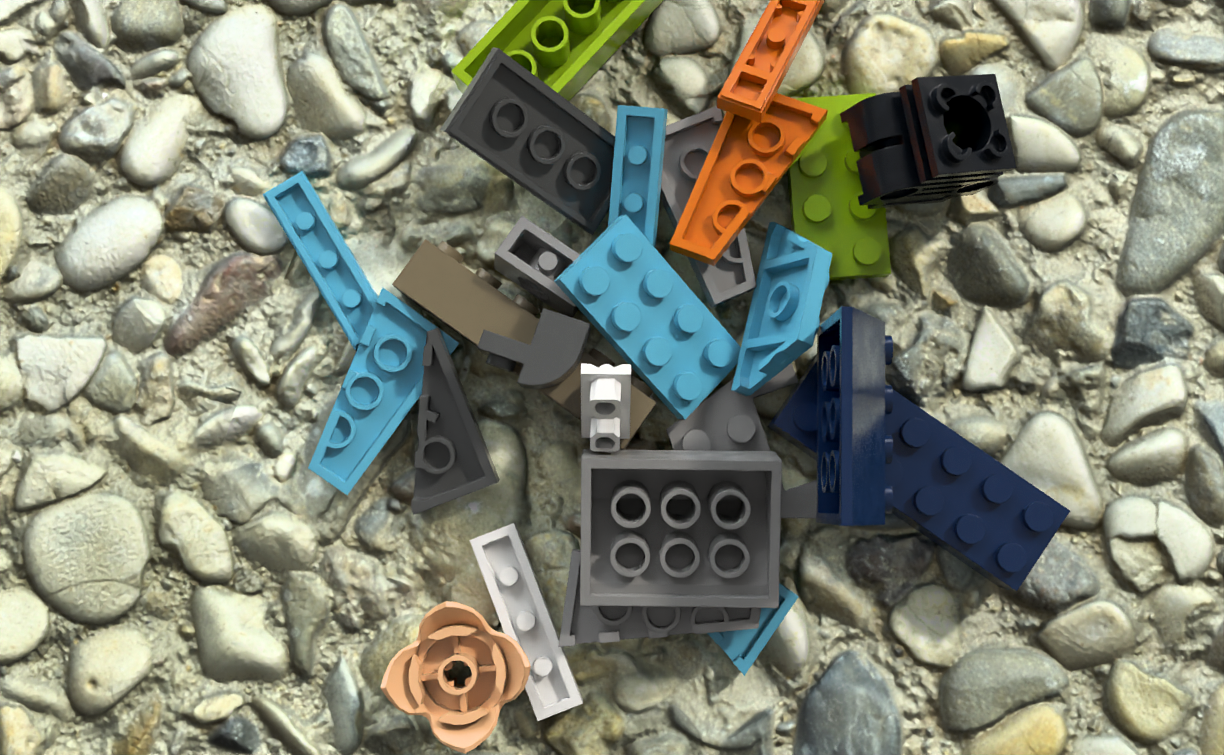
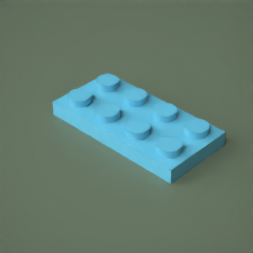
[554,214,741,420]

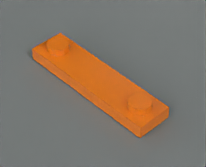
[717,0,825,123]

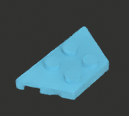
[731,222,833,396]

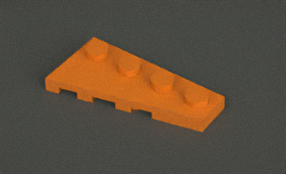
[669,93,828,266]

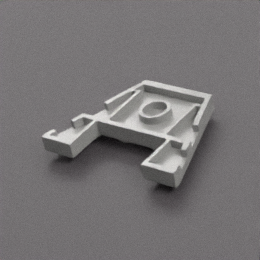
[666,363,817,518]

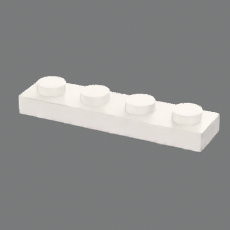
[470,523,583,721]

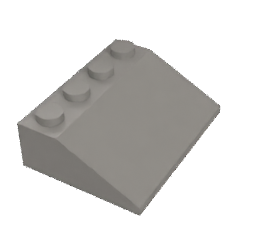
[580,449,782,608]

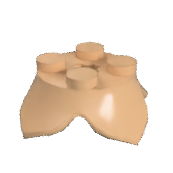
[381,601,531,754]

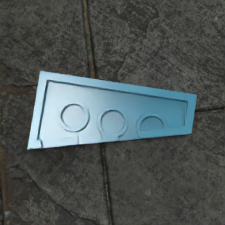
[308,287,459,495]

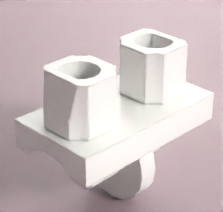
[581,363,631,452]

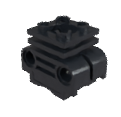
[840,74,1017,209]

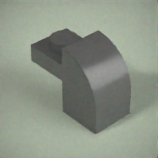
[477,308,591,389]

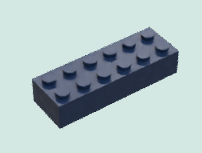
[767,355,1070,591]

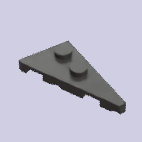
[411,327,500,515]

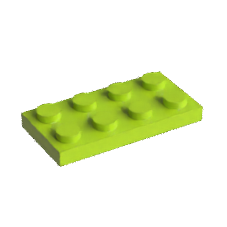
[787,93,891,281]

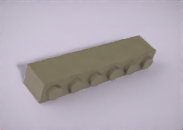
[392,239,657,450]

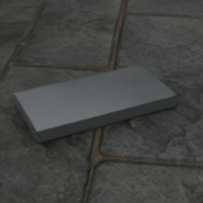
[440,47,615,235]

